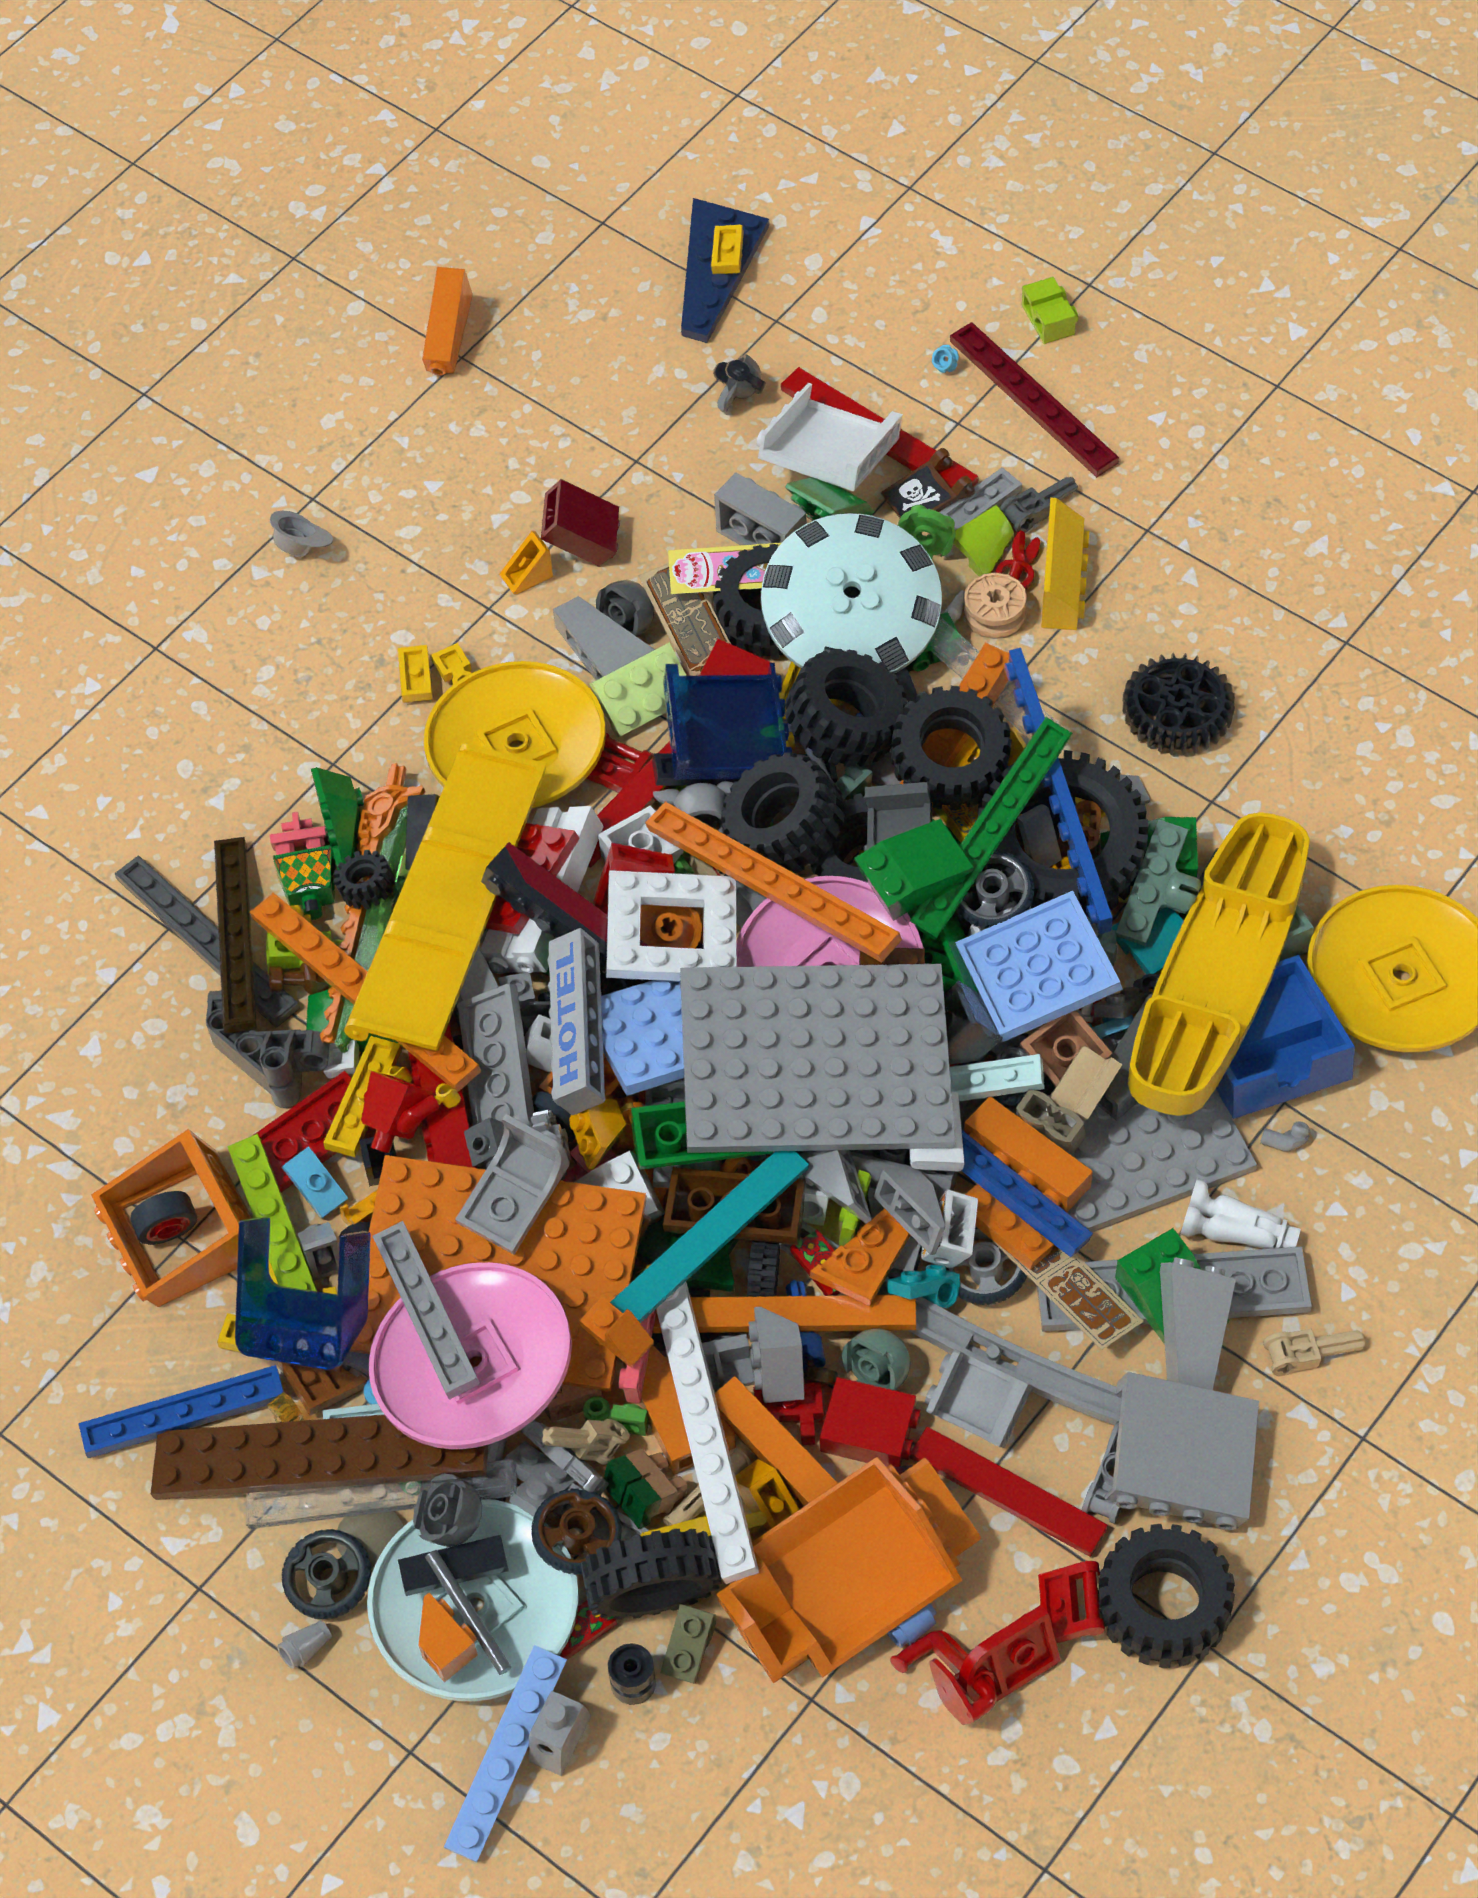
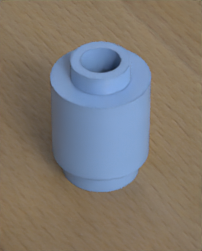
[887,1603,937,1648]

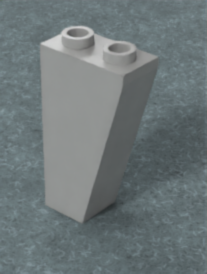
[553,596,655,680]
[1160,1258,1236,1390]

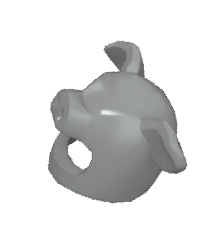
[653,781,733,833]

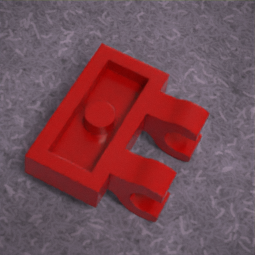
[753,1382,824,1446]

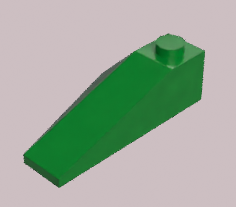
[311,767,364,870]

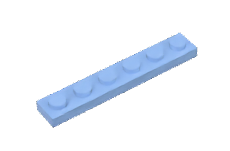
[444,1645,567,1863]

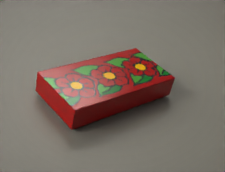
[790,1229,841,1296]
[559,1600,617,1660]

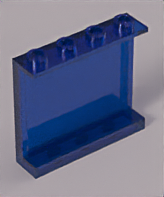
[663,663,792,780]

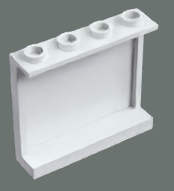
[757,383,903,491]

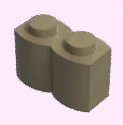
[1016,1090,1086,1154]

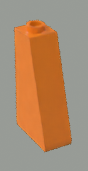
[422,267,473,375]
[623,1346,736,1475]

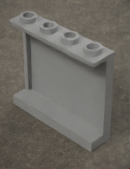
[1105,1372,1259,1530]

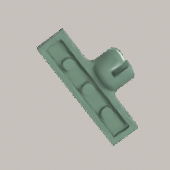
[1116,819,1201,946]

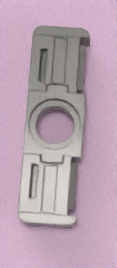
[520,1419,610,1495]

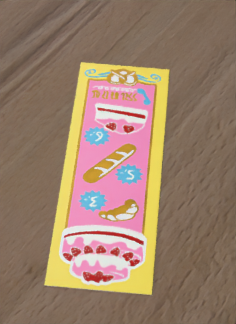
[668,543,781,594]

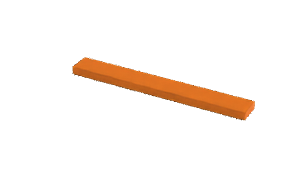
[653,1295,916,1333]

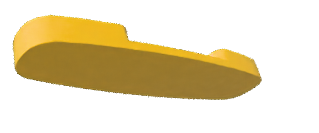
[1128,812,1310,1116]

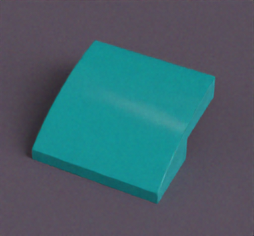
[1112,908,1184,975]

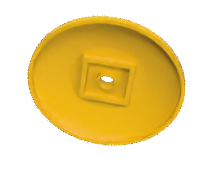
[424,661,606,808]
[1307,885,1478,1052]

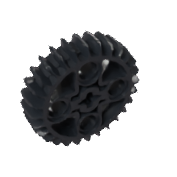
[1122,653,1235,755]

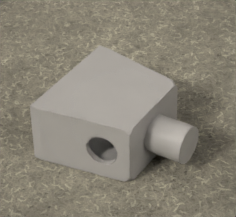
[529,1691,591,1776]

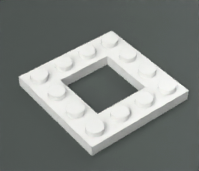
[606,870,737,981]

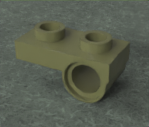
[660,1604,716,1684]

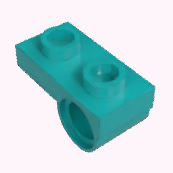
[888,1265,960,1308]

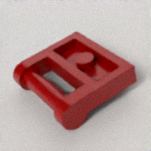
[586,733,654,793]
[1038,1561,1105,1643]

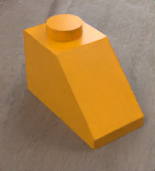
[735,1459,799,1531]

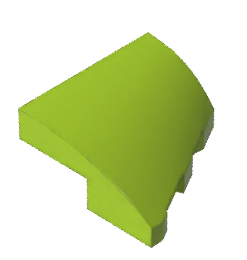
[954,505,1014,577]

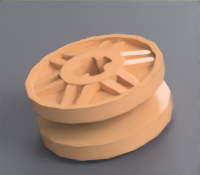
[964,573,1027,638]

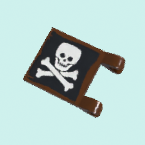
[880,448,976,519]

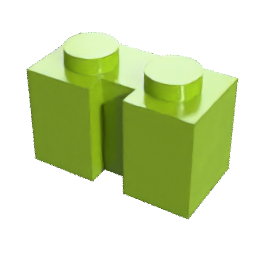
[1021,276,1078,344]

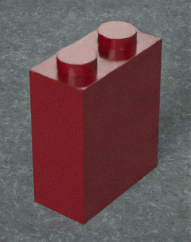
[541,479,620,567]

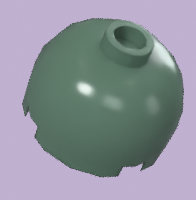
[842,1328,911,1391]

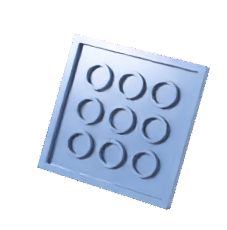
[955,891,1123,1042]
[601,980,684,1096]

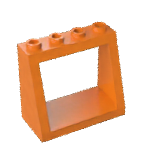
[91,1129,265,1307]

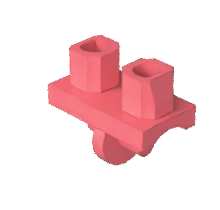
[269,812,328,855]

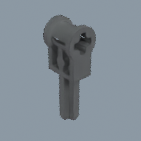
[1000,477,1078,533]

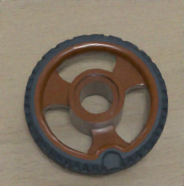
[531,1488,622,1575]

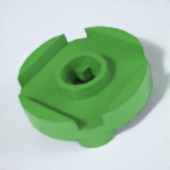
[897,505,956,559]

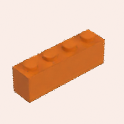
[964,1097,1093,1212]

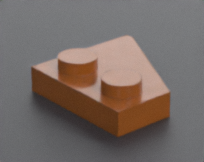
[278,1343,367,1416]

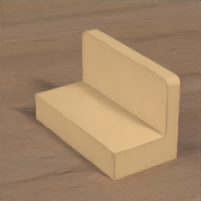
[1050,1046,1122,1121]

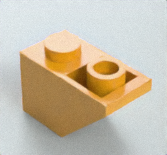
[569,1099,626,1169]

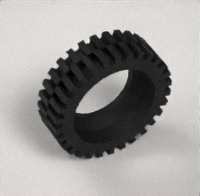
[978,750,1148,917]

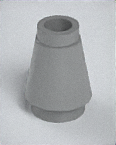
[277,1620,332,1669]

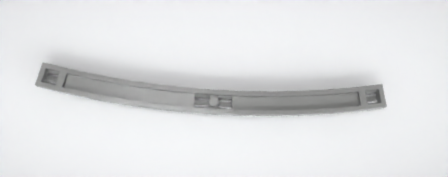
[780,1221,1122,1425]

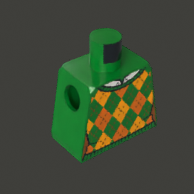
[273,845,336,920]

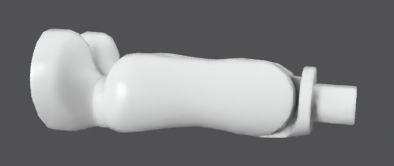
[1180,1178,1301,1249]

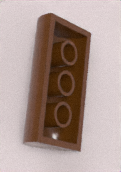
[663,1167,805,1245]

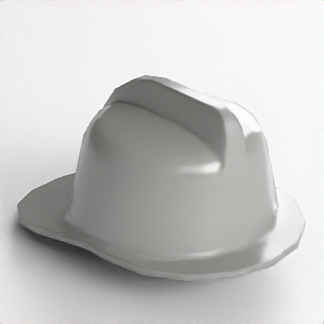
[270,510,333,557]

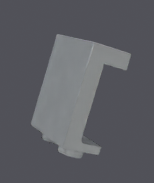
[925,1349,1033,1448]

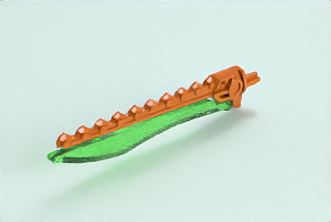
[320,763,425,1053]

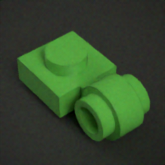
[583,1397,649,1436]

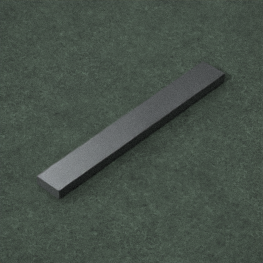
[115,855,300,1028]

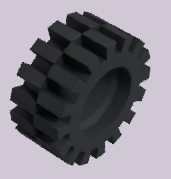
[334,850,395,909]
[747,1241,780,1297]

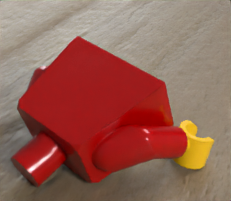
[361,1066,461,1153]

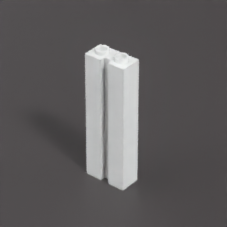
[480,806,603,974]

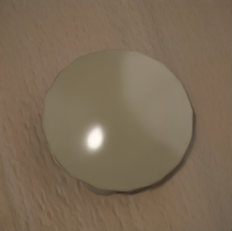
[337,1504,403,1572]

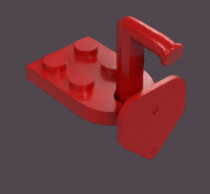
[890,1605,1061,1725]

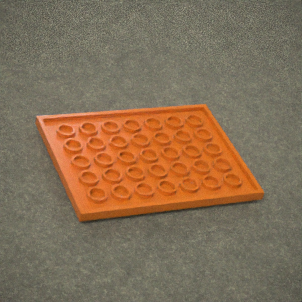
[344,1155,647,1392]

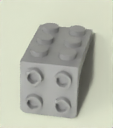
[455,1114,570,1255]

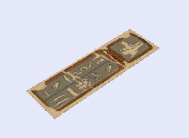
[638,563,760,723]

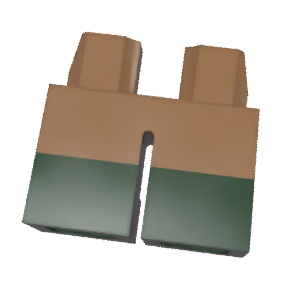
[603,1449,687,1529]

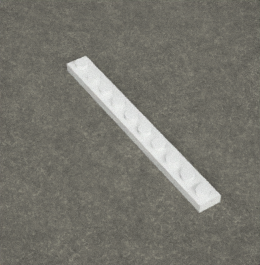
[656,1282,759,1584]

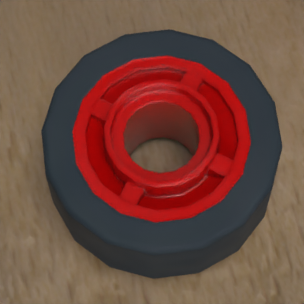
[130,1191,198,1245]

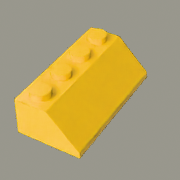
[1041,498,1090,630]

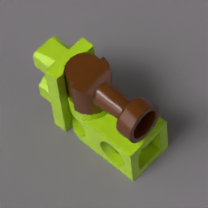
[266,931,343,995]

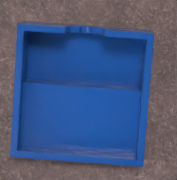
[1216,955,1355,1119]

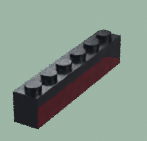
[481,842,648,989]

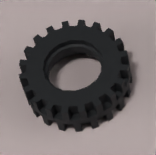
[581,1529,722,1619]

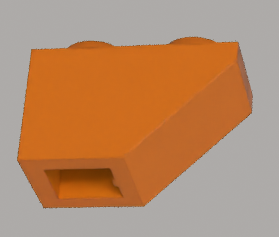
[418,1592,478,1683]

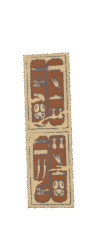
[990,1238,1144,1350]

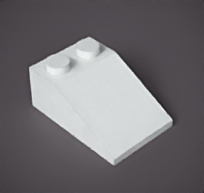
[574,1151,665,1221]

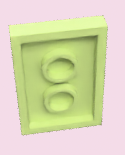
[590,642,693,738]

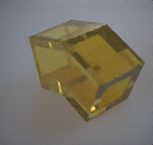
[267,1392,304,1423]

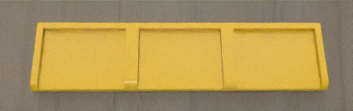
[344,743,547,1051]

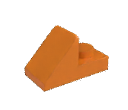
[579,1297,654,1368]

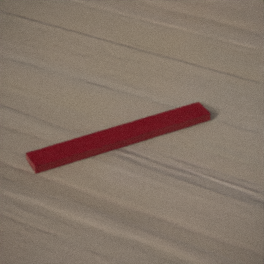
[950,322,1119,478]

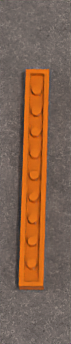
[645,801,902,963]
[250,892,481,1092]

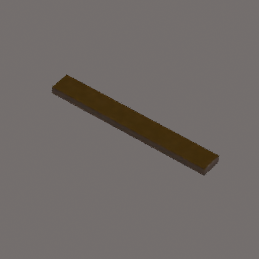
[214,837,257,1034]

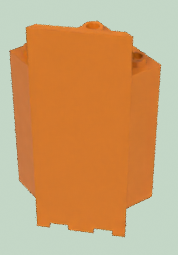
[716,1457,982,1683]

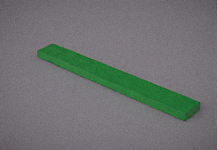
[910,717,1073,940]

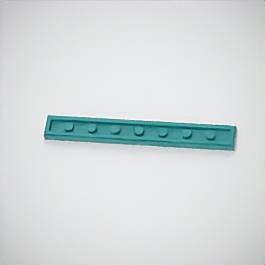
[610,1151,809,1323]

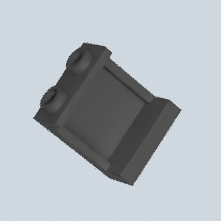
[864,782,932,852]

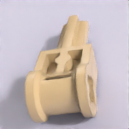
[1263,1328,1365,1376]
[542,1419,630,1465]

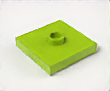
[839,1170,871,1246]

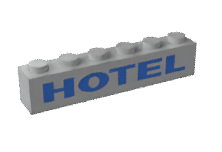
[547,928,605,1116]

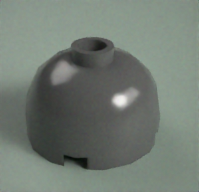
[596,580,654,637]
[413,1473,482,1547]

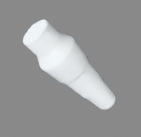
[945,590,965,623]

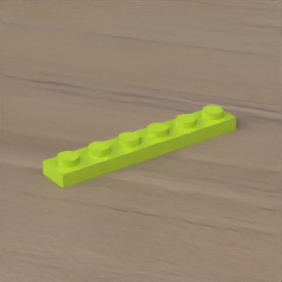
[227,1134,323,1317]

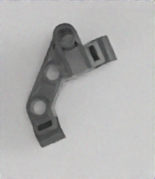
[206,990,330,1108]

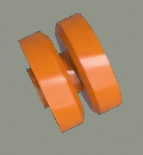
[640,905,702,949]

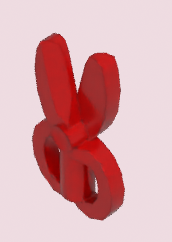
[995,530,1040,590]

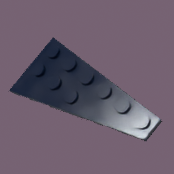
[681,198,769,343]

